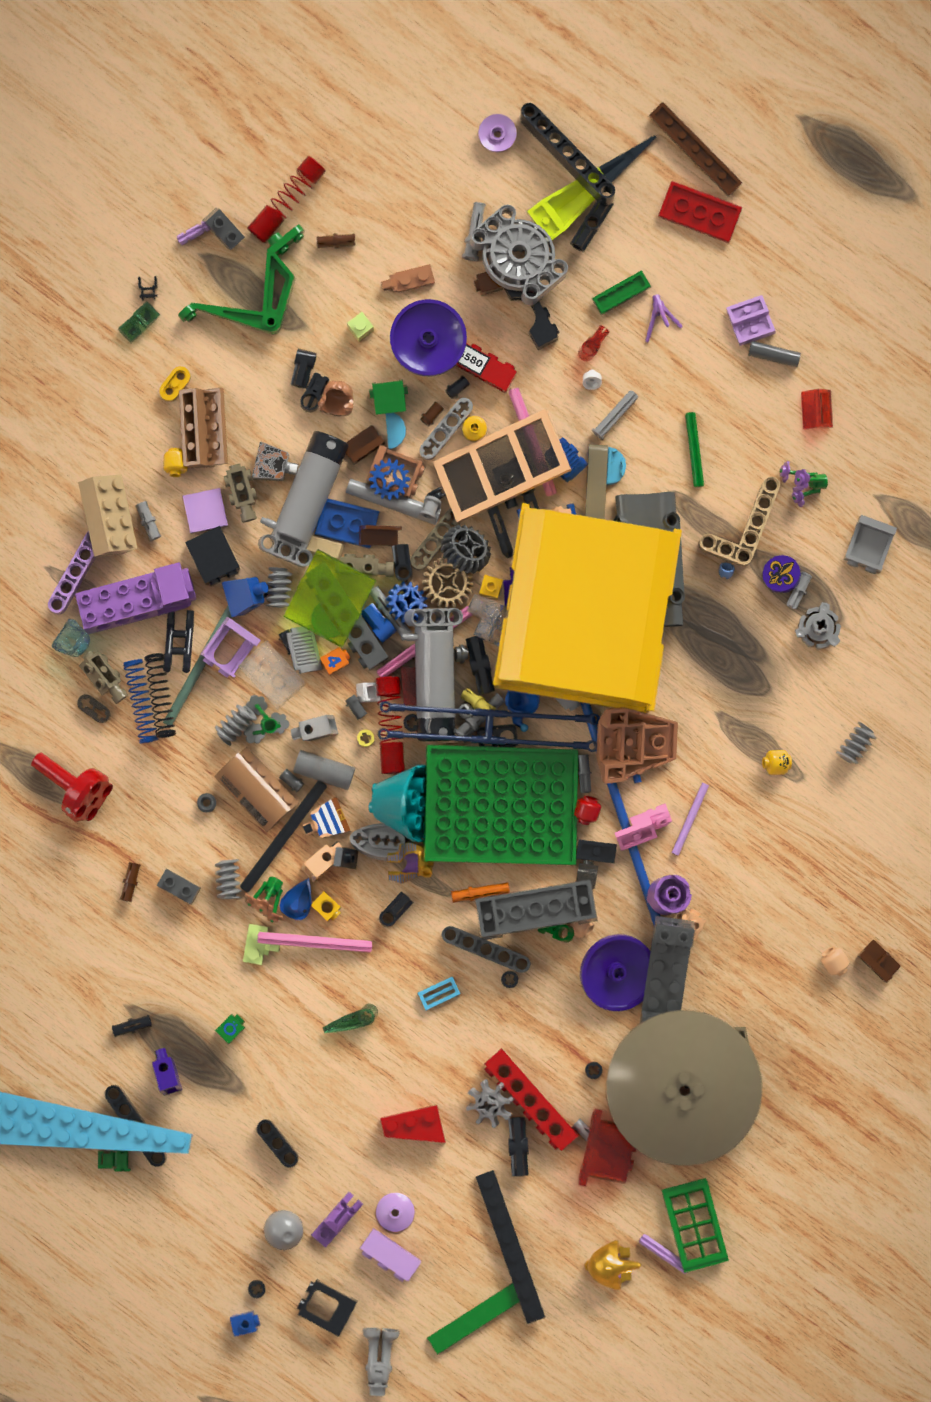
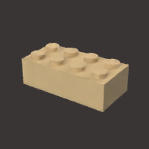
[78,474,138,557]

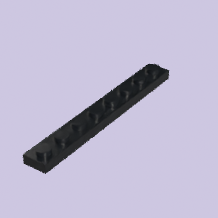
[475,1170,546,1324]

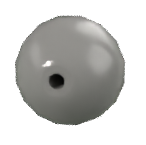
[264,1210,304,1250]

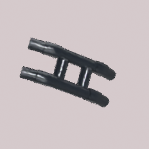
[163,610,194,673]

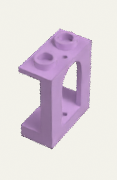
[201,617,261,678]

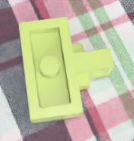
[243,924,280,965]

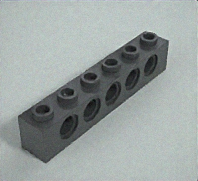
[305,561,389,671]

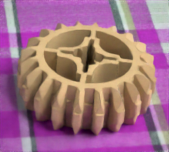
[422,558,474,608]

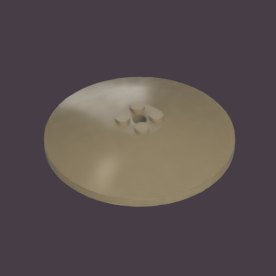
[607,1010,762,1165]

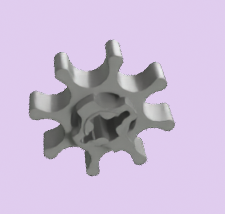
[466,1079,514,1128]

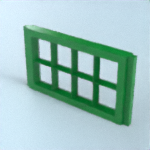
[661,1178,729,1273]

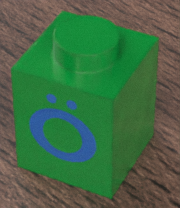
[215,1014,246,1044]

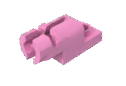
[615,803,672,851]

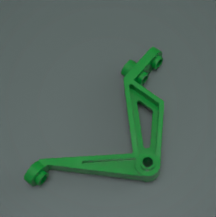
[178,224,305,335]

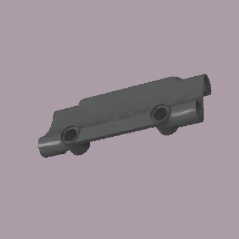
[614,492,685,627]

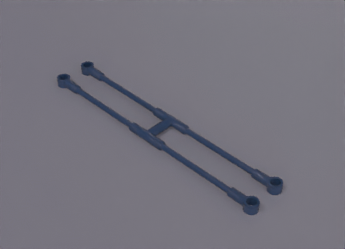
[377,701,600,752]

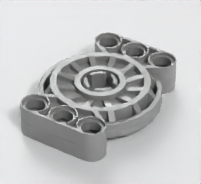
[469,205,568,306]

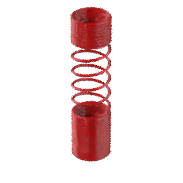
[247,156,326,243]
[375,677,405,774]

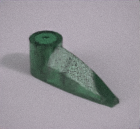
[323,1004,378,1033]

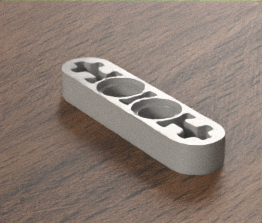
[420,398,473,460]

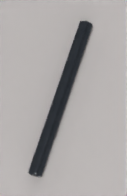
[240,781,327,892]

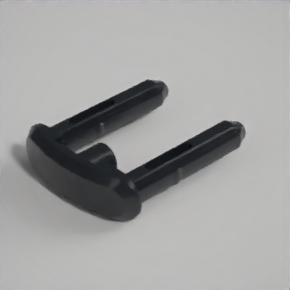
[487,487,540,558]

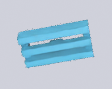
[418,977,460,1010]

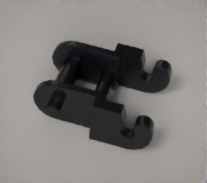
[138,276,158,301]

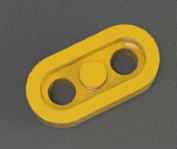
[159,366,191,402]

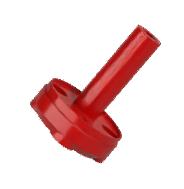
[31,752,113,822]

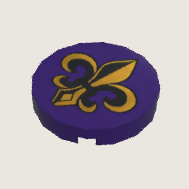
[763,555,801,593]

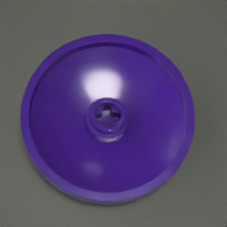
[390,299,467,377]
[580,934,650,1011]

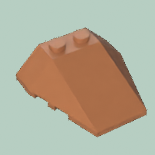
[596,707,678,784]

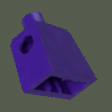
[152,1048,183,1096]

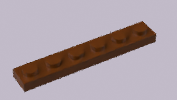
[649,102,743,197]

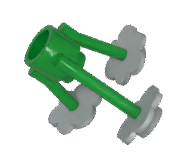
[244,695,289,743]

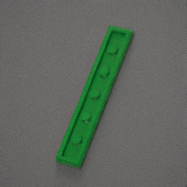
[427,1283,519,1354]

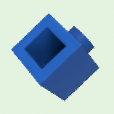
[230,1311,260,1336]

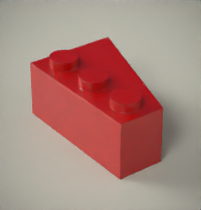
[380,1104,446,1143]

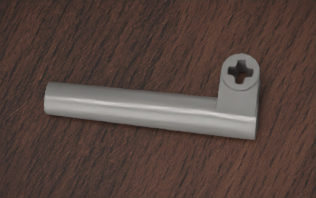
[346,479,442,525]

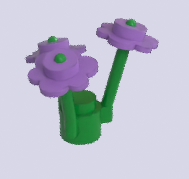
[780,461,828,507]

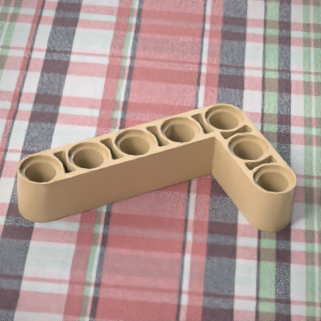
[698,476,780,567]

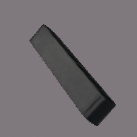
[520,103,616,206]

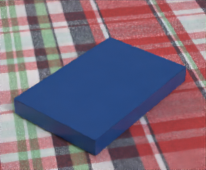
[315,498,380,549]

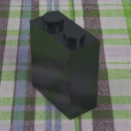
[185,526,240,586]

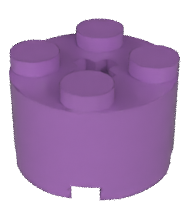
[647,875,691,915]

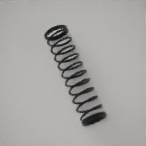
[144,653,176,738]

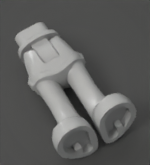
[363,1327,400,1396]

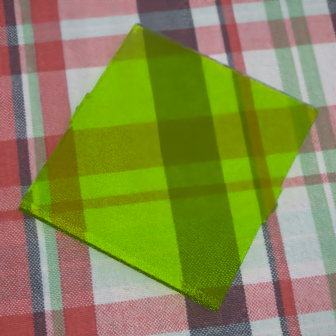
[284,549,376,648]

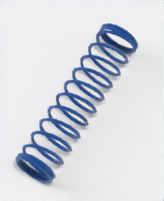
[123,659,159,744]

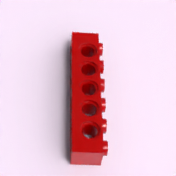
[484,1048,578,1151]

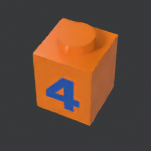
[320,646,351,676]

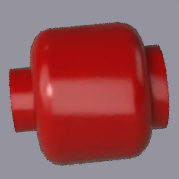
[574,795,601,825]

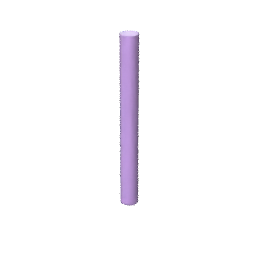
[672,782,709,856]

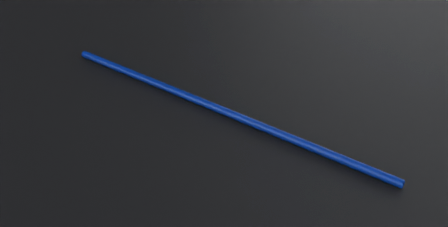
[516,508,661,925]

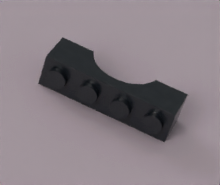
[504,288,560,350]

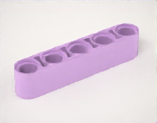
[48,531,96,615]

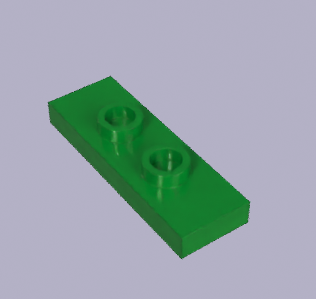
[592,270,651,315]

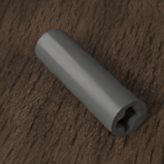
[748,341,801,367]

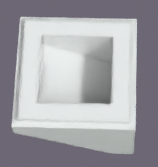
[356,682,381,703]

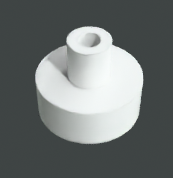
[583,370,602,390]

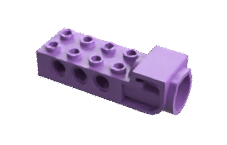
[75,562,197,635]

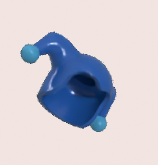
[505,690,540,732]

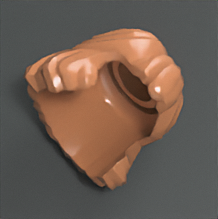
[318,381,354,416]

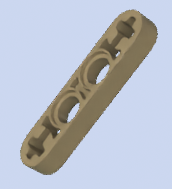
[411,508,460,570]

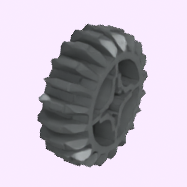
[440,524,491,574]

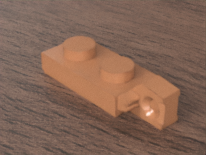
[381,264,435,293]

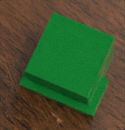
[369,379,408,415]

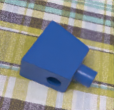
[222,577,268,617]

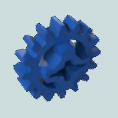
[369,458,410,501]
[386,581,428,623]

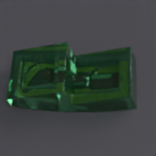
[118,302,160,343]

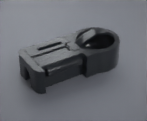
[300,372,329,413]

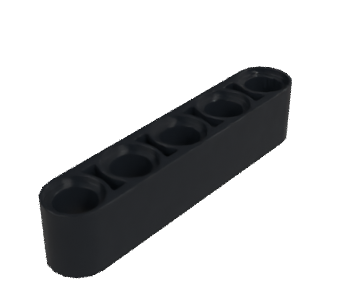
[105,1085,167,1167]

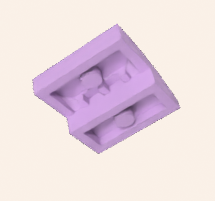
[726,295,776,346]

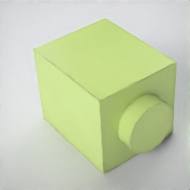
[347,312,374,342]

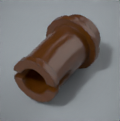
[420,402,444,426]

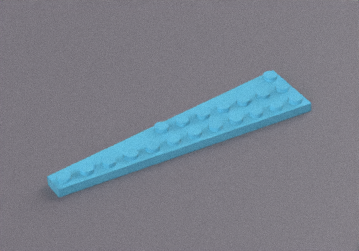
[0,1092,193,1153]

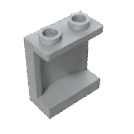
[844,515,897,574]

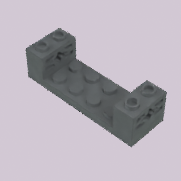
[475,880,598,940]
[640,916,695,1023]

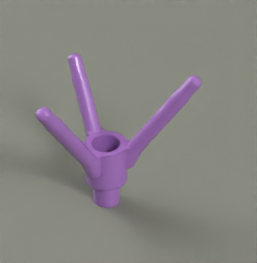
[645,294,683,342]

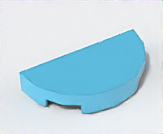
[386,413,406,450]
[606,447,626,485]

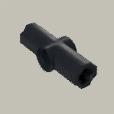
[570,201,614,252]
[465,635,495,695]
[508,1117,529,1177]

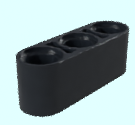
[257,1119,299,1168]

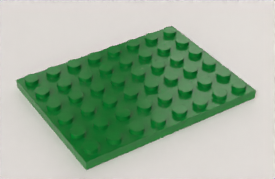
[423,745,578,865]

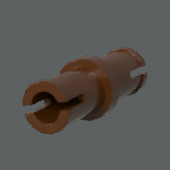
[316,233,356,249]
[120,862,141,902]

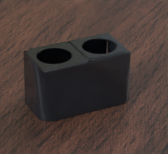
[477,724,518,747]

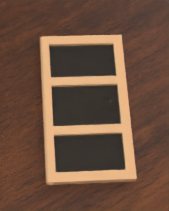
[433,409,571,523]

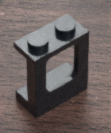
[297,1279,358,1337]

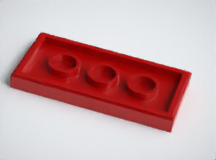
[658,181,742,243]

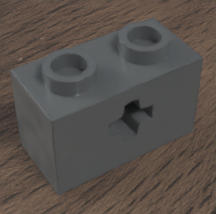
[202,208,245,250]
[157,869,201,905]

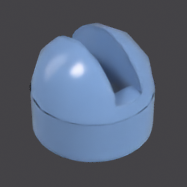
[719,563,735,579]

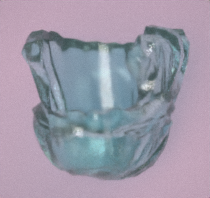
[52,619,90,657]

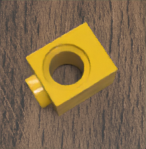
[479,575,503,600]
[311,891,341,921]

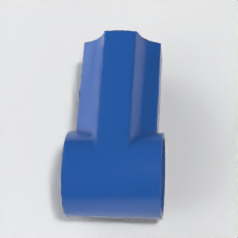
[360,603,397,643]

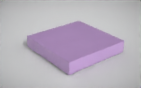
[183,488,228,534]

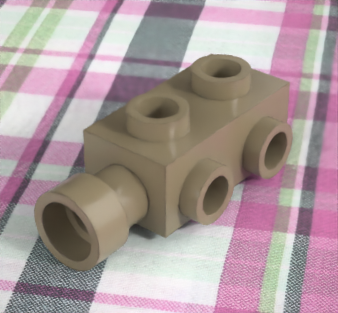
[224,464,258,523]
[336,554,394,577]
[79,651,128,704]

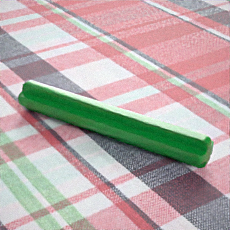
[685,412,704,487]

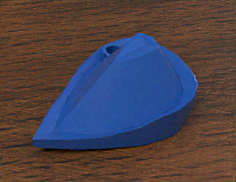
[279,878,312,920]

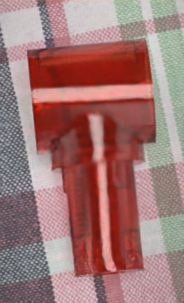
[578,325,609,362]

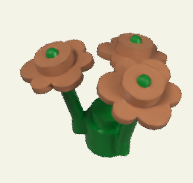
[244,877,284,923]

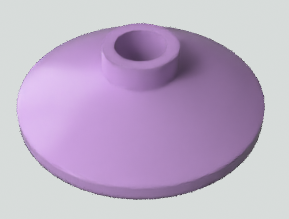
[478,114,516,152]
[376,1193,415,1232]

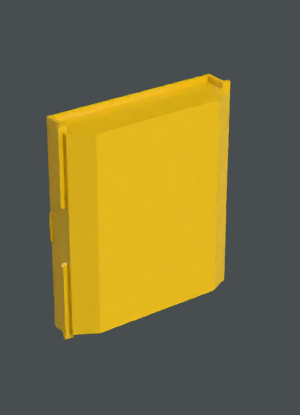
[493,503,682,713]

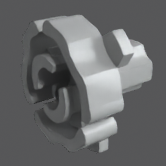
[795,602,841,650]

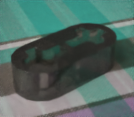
[77,695,111,723]

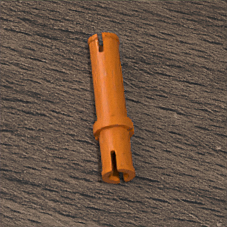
[451,882,510,903]

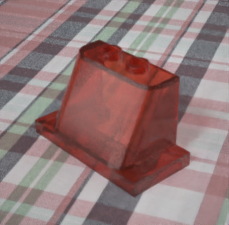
[577,1107,637,1187]

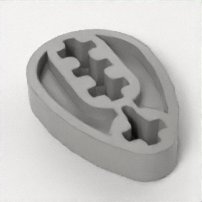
[350,823,406,861]

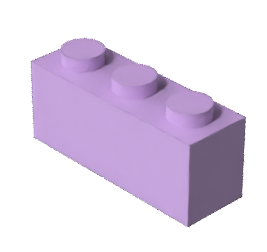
[360,1228,421,1282]

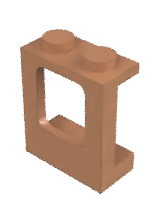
[366,445,425,498]

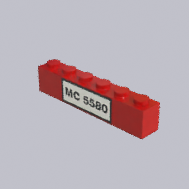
[455,343,517,394]

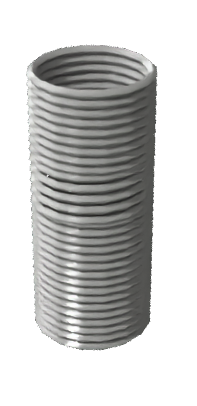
[293,750,355,790]

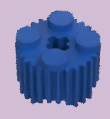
[544,437,588,482]

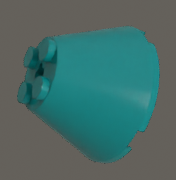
[368,765,426,842]

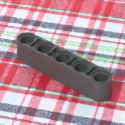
[442,926,530,973]

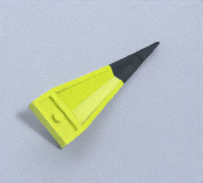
[526,135,657,240]

